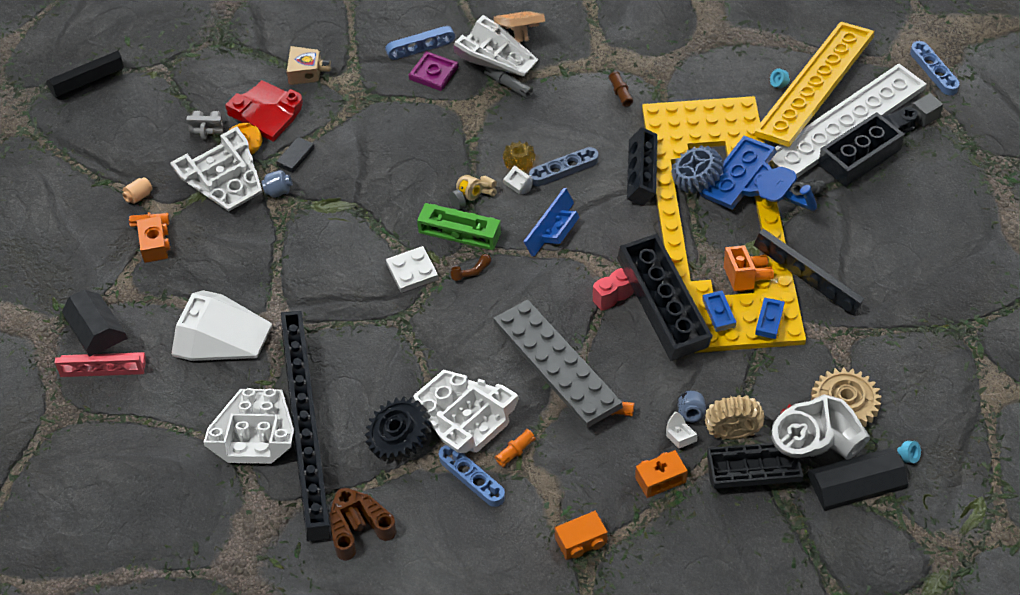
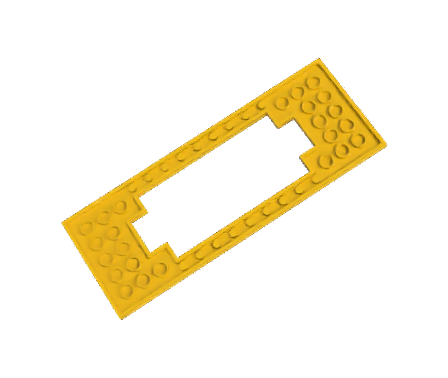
[642,96,806,353]

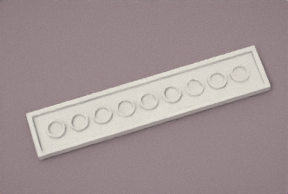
[769,64,927,178]

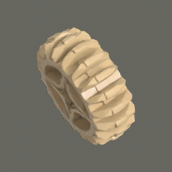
[705,395,764,440]

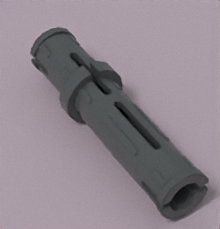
[485,67,533,99]
[791,179,826,195]

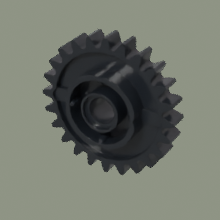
[365,396,432,463]

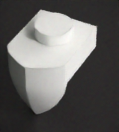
[502,165,533,195]
[666,412,697,448]

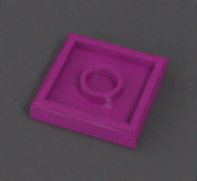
[409,51,459,91]

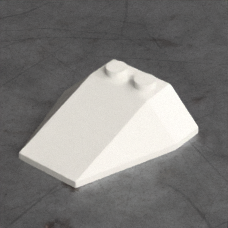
[454,15,538,76]

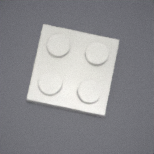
[386,246,439,293]

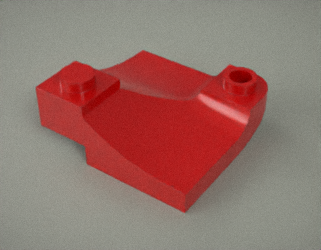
[225,80,303,142]

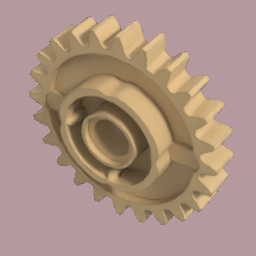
[811,368,881,427]

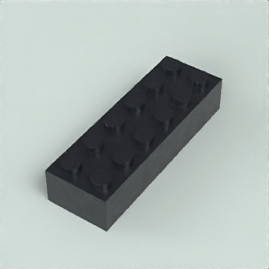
[617,233,712,361]

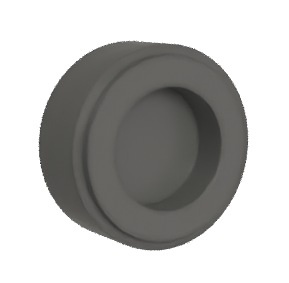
[449,189,466,210]

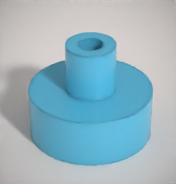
[770,68,790,89]
[897,441,921,463]

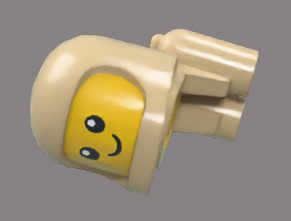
[456,175,497,201]

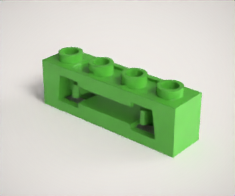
[417,203,501,251]

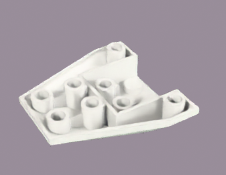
[171,290,272,361]
[204,388,294,464]

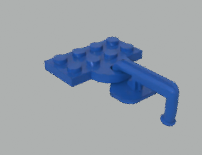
[700,135,817,211]

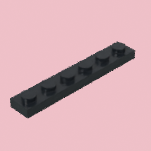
[753,228,864,316]

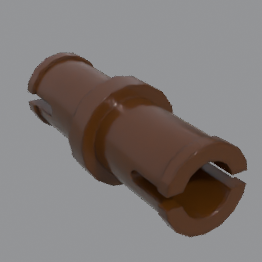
[609,71,634,107]

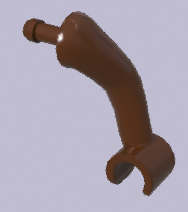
[450,254,491,281]

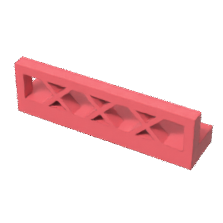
[55,352,146,377]

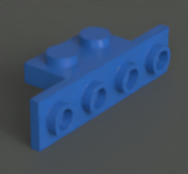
[523,188,579,256]

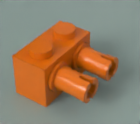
[724,245,774,291]

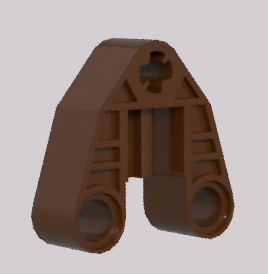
[329,488,396,561]

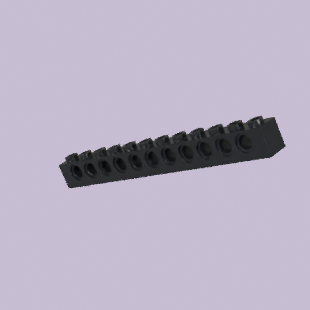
[281,311,329,542]

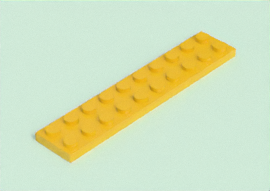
[754,22,874,147]

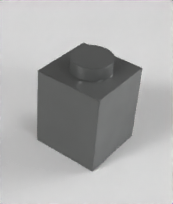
[912,93,943,127]

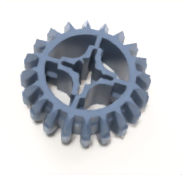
[671,145,724,194]

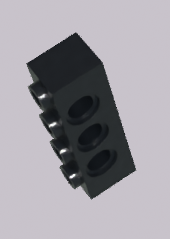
[627,127,658,206]

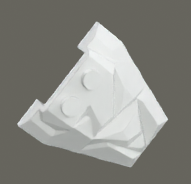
[170,127,262,211]
[413,370,519,453]

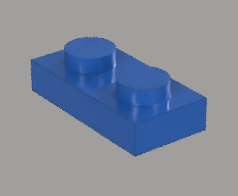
[702,290,737,332]
[755,297,785,339]

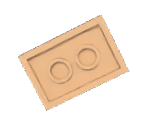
[494,11,545,42]

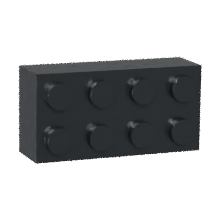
[818,112,905,187]

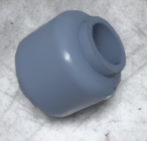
[262,170,292,198]
[677,390,706,423]

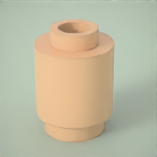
[122,177,153,204]

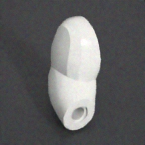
[772,394,870,460]

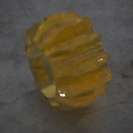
[503,140,536,172]

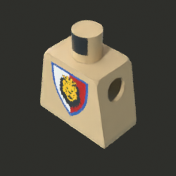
[287,46,331,85]

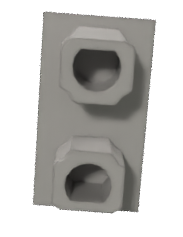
[186,111,224,139]

